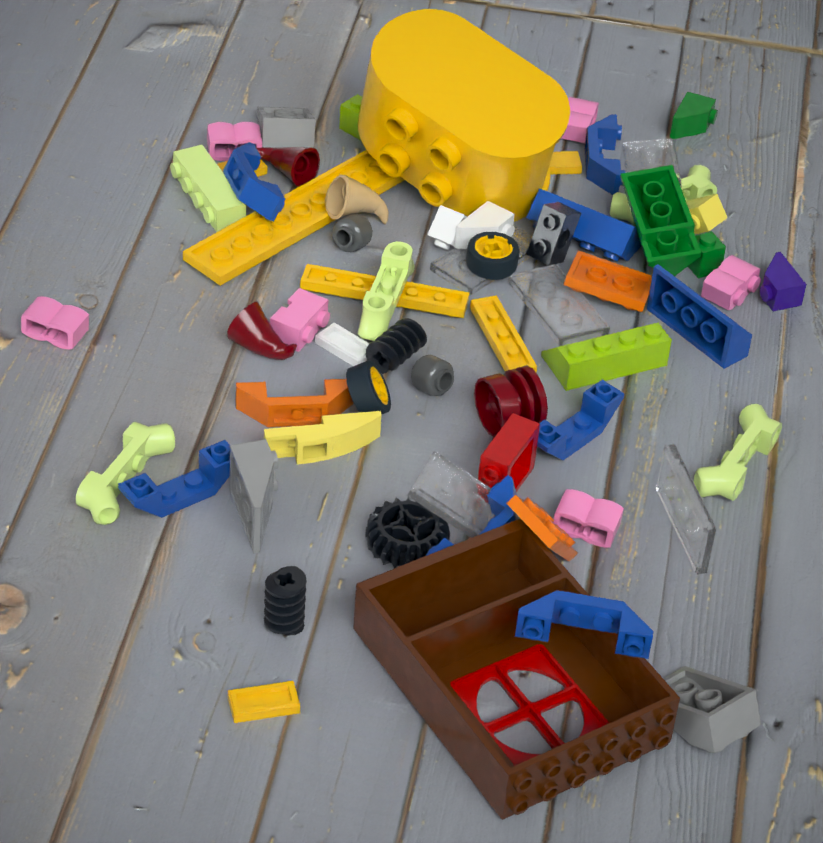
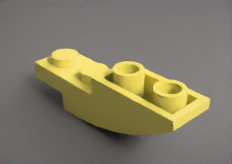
[264,411,382,465]

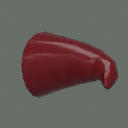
[256,147,320,187]
[227,301,297,360]

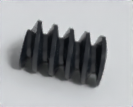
[365,318,427,374]
[264,566,307,636]

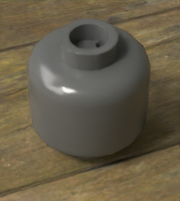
[332,213,373,252]
[411,355,454,396]

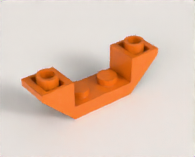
[236,379,353,427]

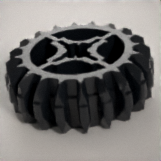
[365,496,450,568]

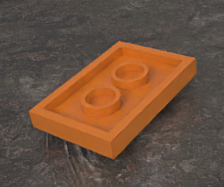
[564,250,652,312]
[507,495,578,562]

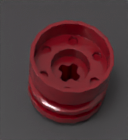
[474,365,548,437]

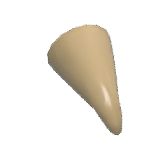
[325,175,389,224]

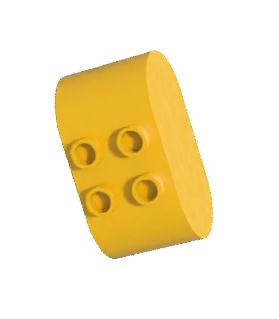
[358,9,570,222]

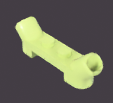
[610,165,717,227]
[358,241,415,341]
[693,404,782,501]
[76,422,175,525]

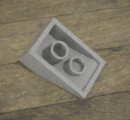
[257,106,316,148]
[229,439,278,553]
[663,666,761,754]

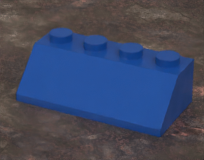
[526,188,642,262]
[647,264,752,369]

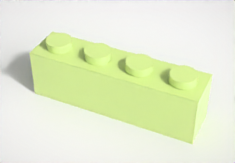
[170,145,246,232]

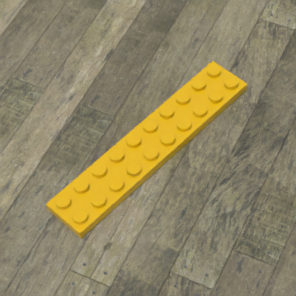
[183,150,404,286]

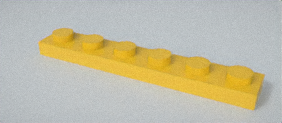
[300,264,470,318]

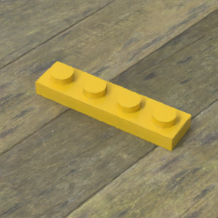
[470,295,537,372]

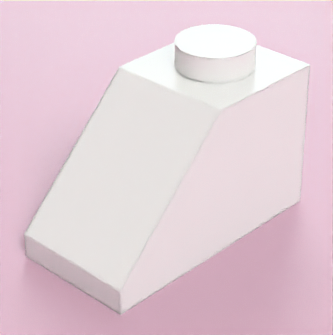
[454,201,515,249]
[427,205,467,250]

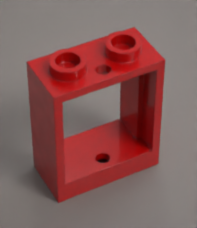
[476,413,540,506]

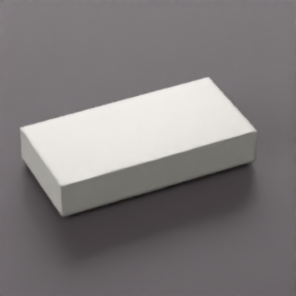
[315,323,370,366]

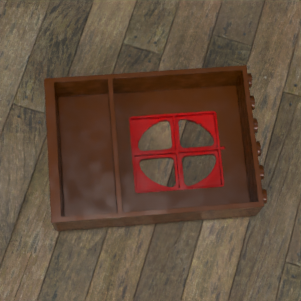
[353,518,680,820]

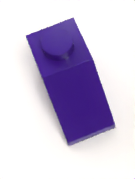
[760,252,807,312]

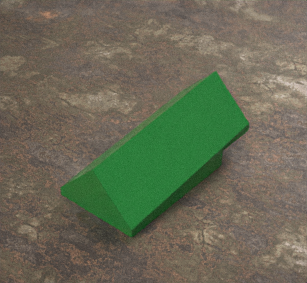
[620,165,701,276]

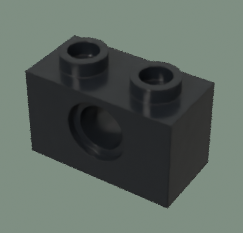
[526,202,581,265]

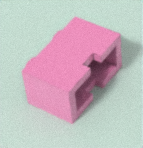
[270,288,330,352]

